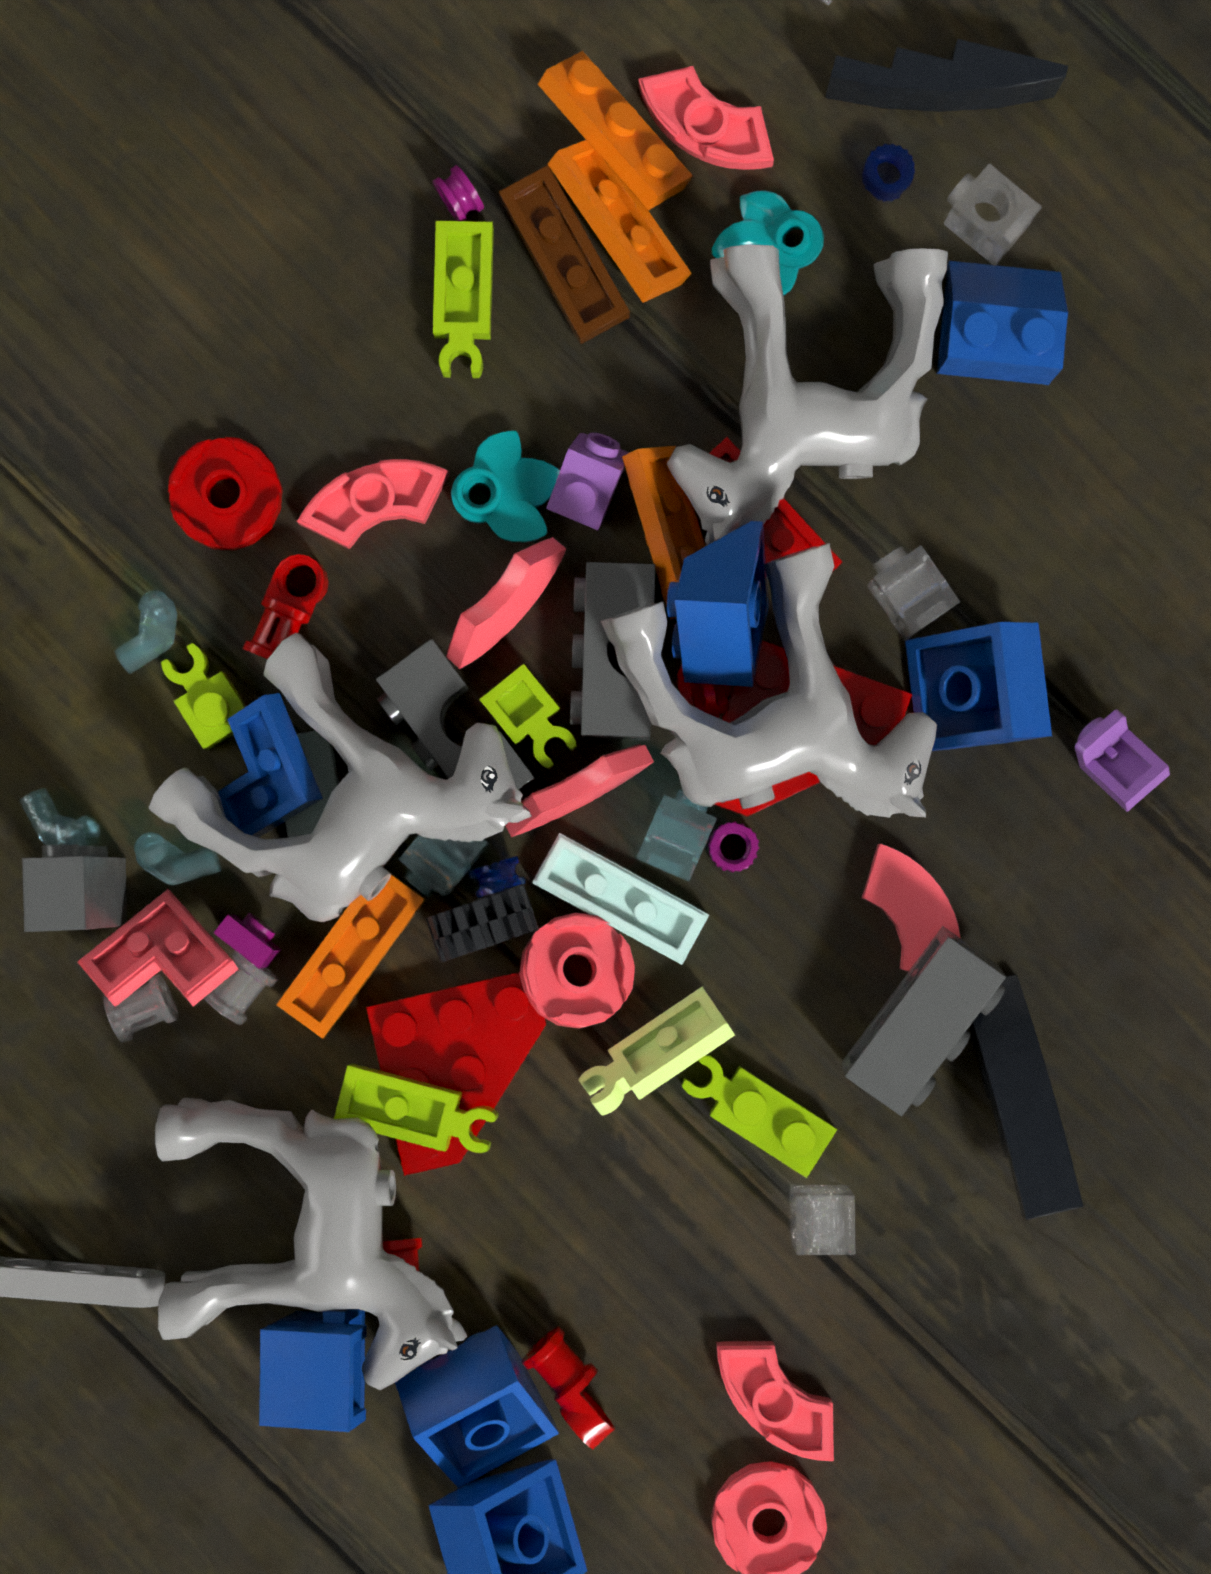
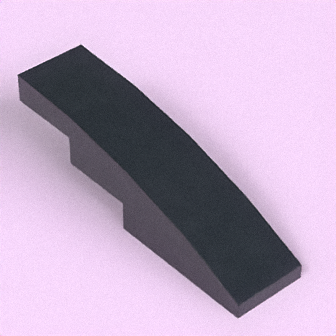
[825,39,1068,112]
[969,974,1084,1220]

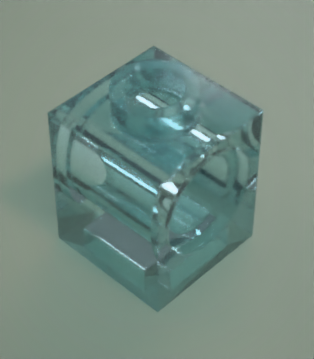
[635,790,717,882]
[399,835,490,898]

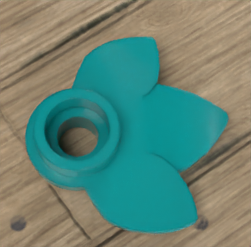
[712,191,824,296]
[451,431,560,542]

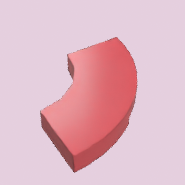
[638,66,774,170]
[297,459,450,549]
[446,537,566,669]
[505,744,654,837]
[862,844,961,971]
[716,1341,834,1461]

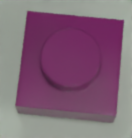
[214,913,281,969]

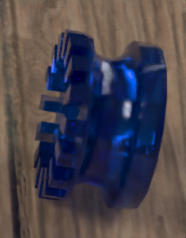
[469,856,526,898]

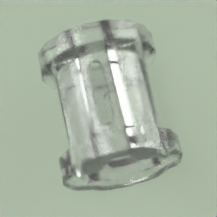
[204,951,278,1025]
[103,974,179,1043]

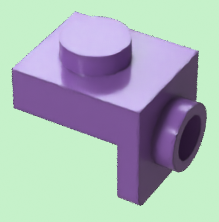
[546,433,629,530]
[1075,709,1170,812]

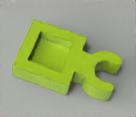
[161,643,246,751]
[479,664,577,769]

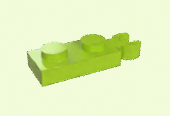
[433,221,494,378]
[681,1054,837,1178]
[334,1063,499,1153]

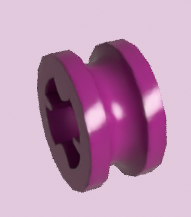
[433,165,484,221]

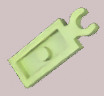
[578,987,735,1115]

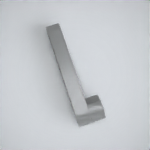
[0,1256,165,1308]

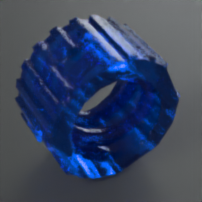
[862,144,915,201]

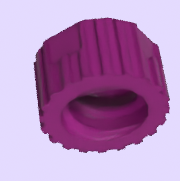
[707,821,760,873]

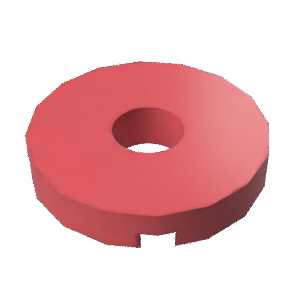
[519,913,635,1029]
[711,1461,827,1574]

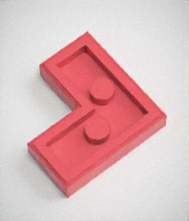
[77,889,238,1007]

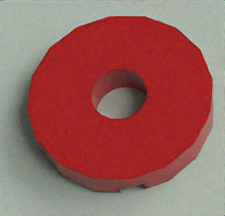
[168,437,283,551]

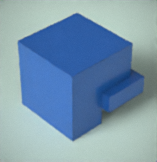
[259,1309,367,1432]

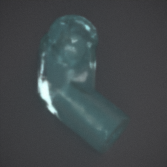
[114,590,177,674]
[19,788,100,846]
[134,832,221,885]

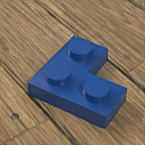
[218,693,323,838]

